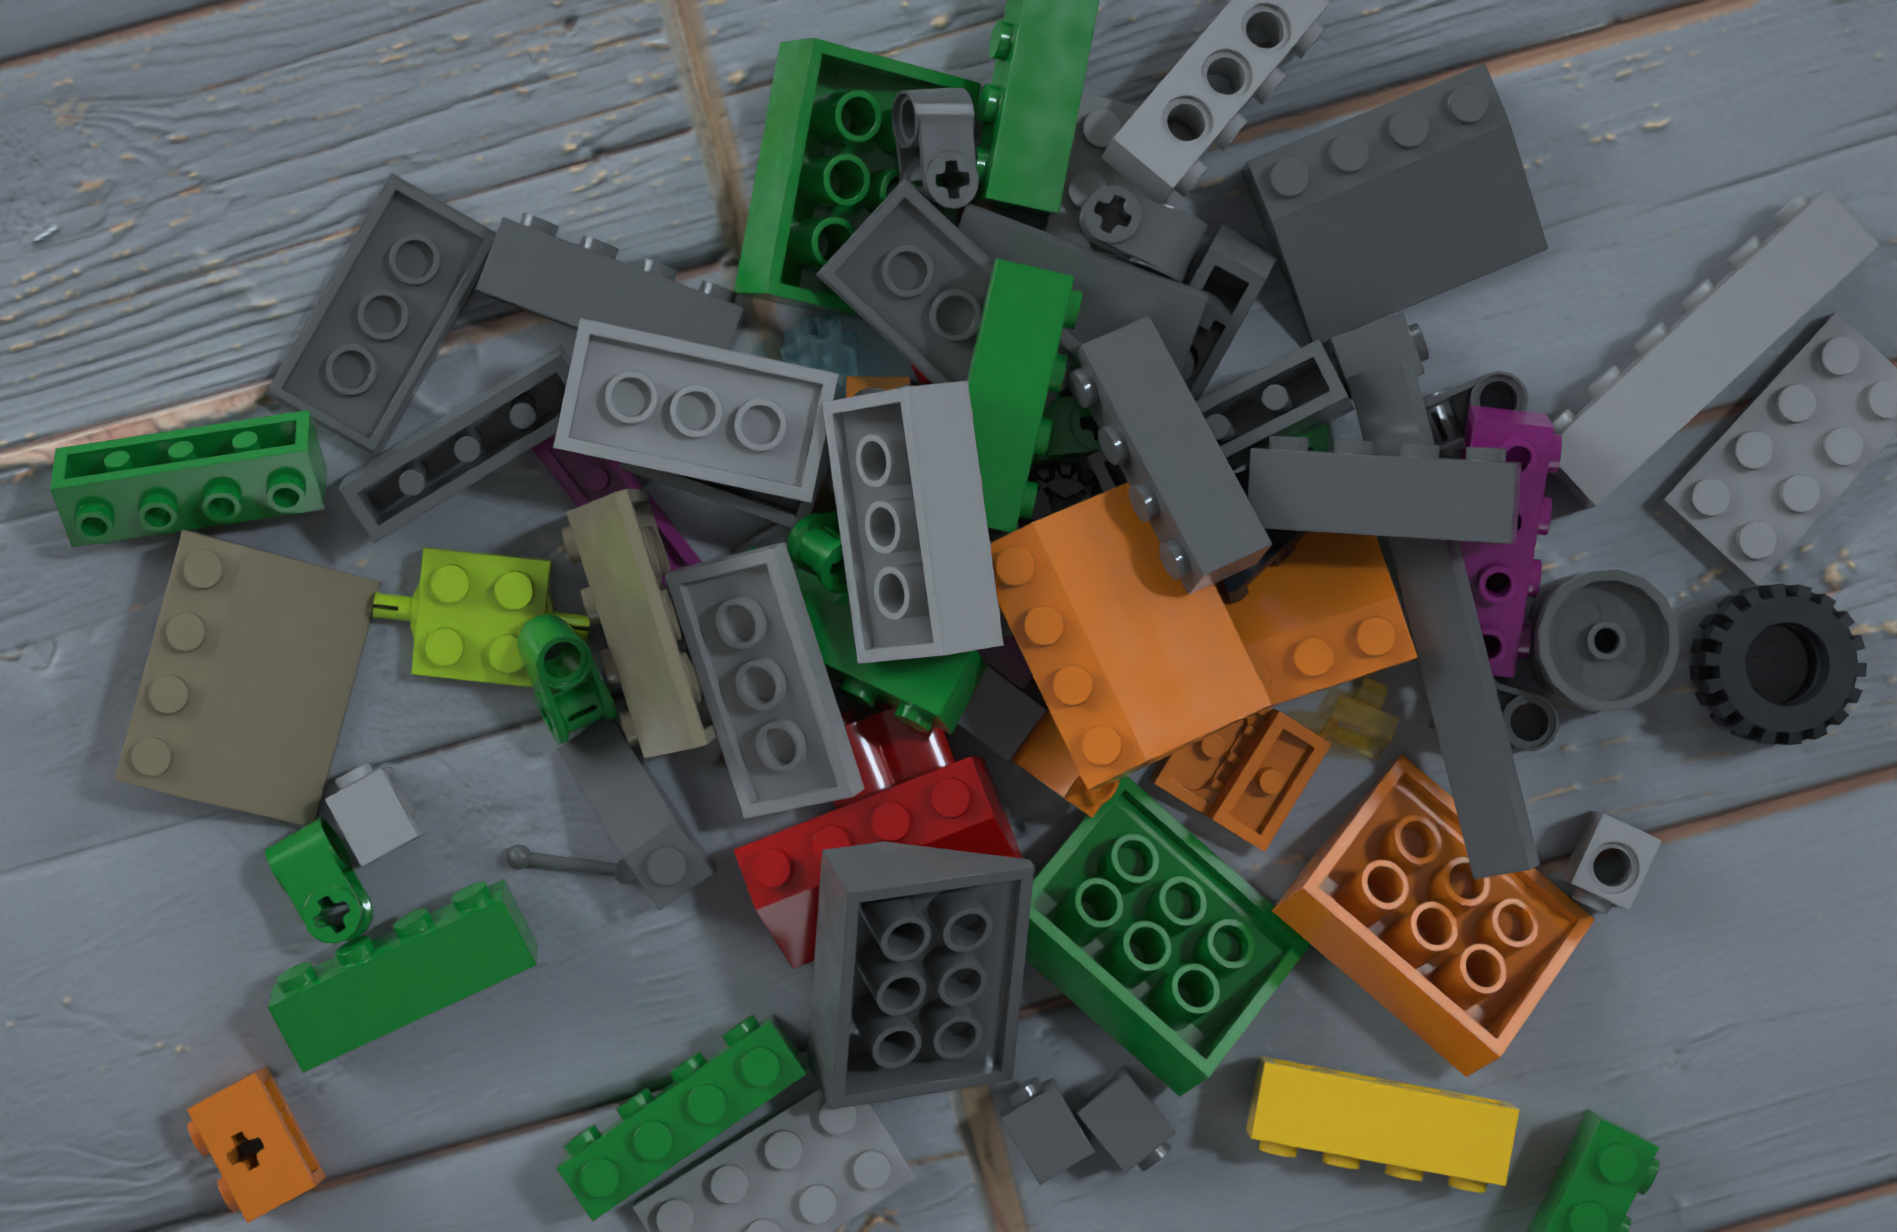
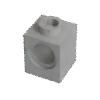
[325,762,427,867]
[1560,811,1662,915]

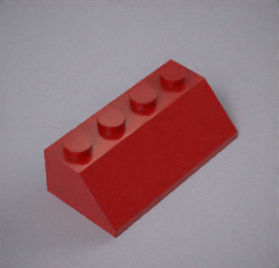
[734,756,1023,969]

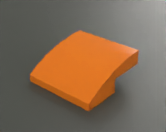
[1149,707,1332,852]

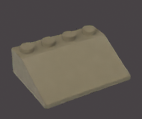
[561,489,717,758]
[114,530,382,826]

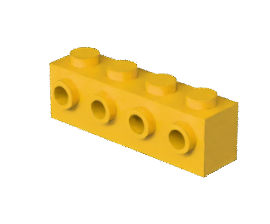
[1245,1055,1520,1193]

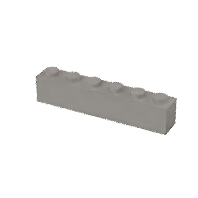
[1551,189,1880,509]

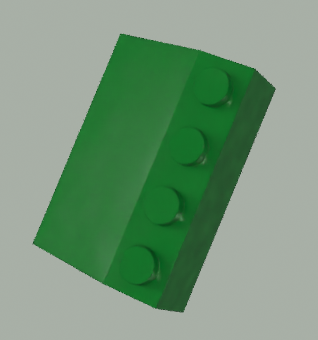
[734,38,981,320]
[1025,776,1311,1097]

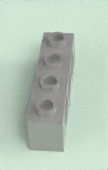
[1101,0,1330,203]

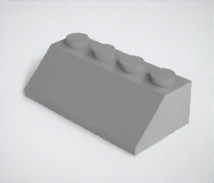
[822,381,1004,664]

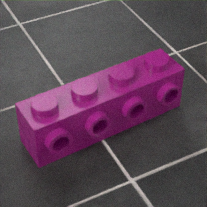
[1459,405,1562,678]

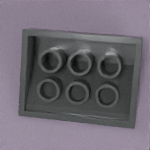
[1240,63,1548,343]
[807,841,1035,1109]

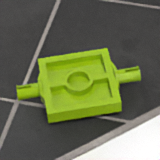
[373,546,591,688]

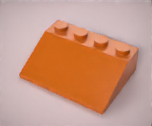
[991,482,1273,790]
[1214,532,1418,710]
[1272,754,1595,1077]

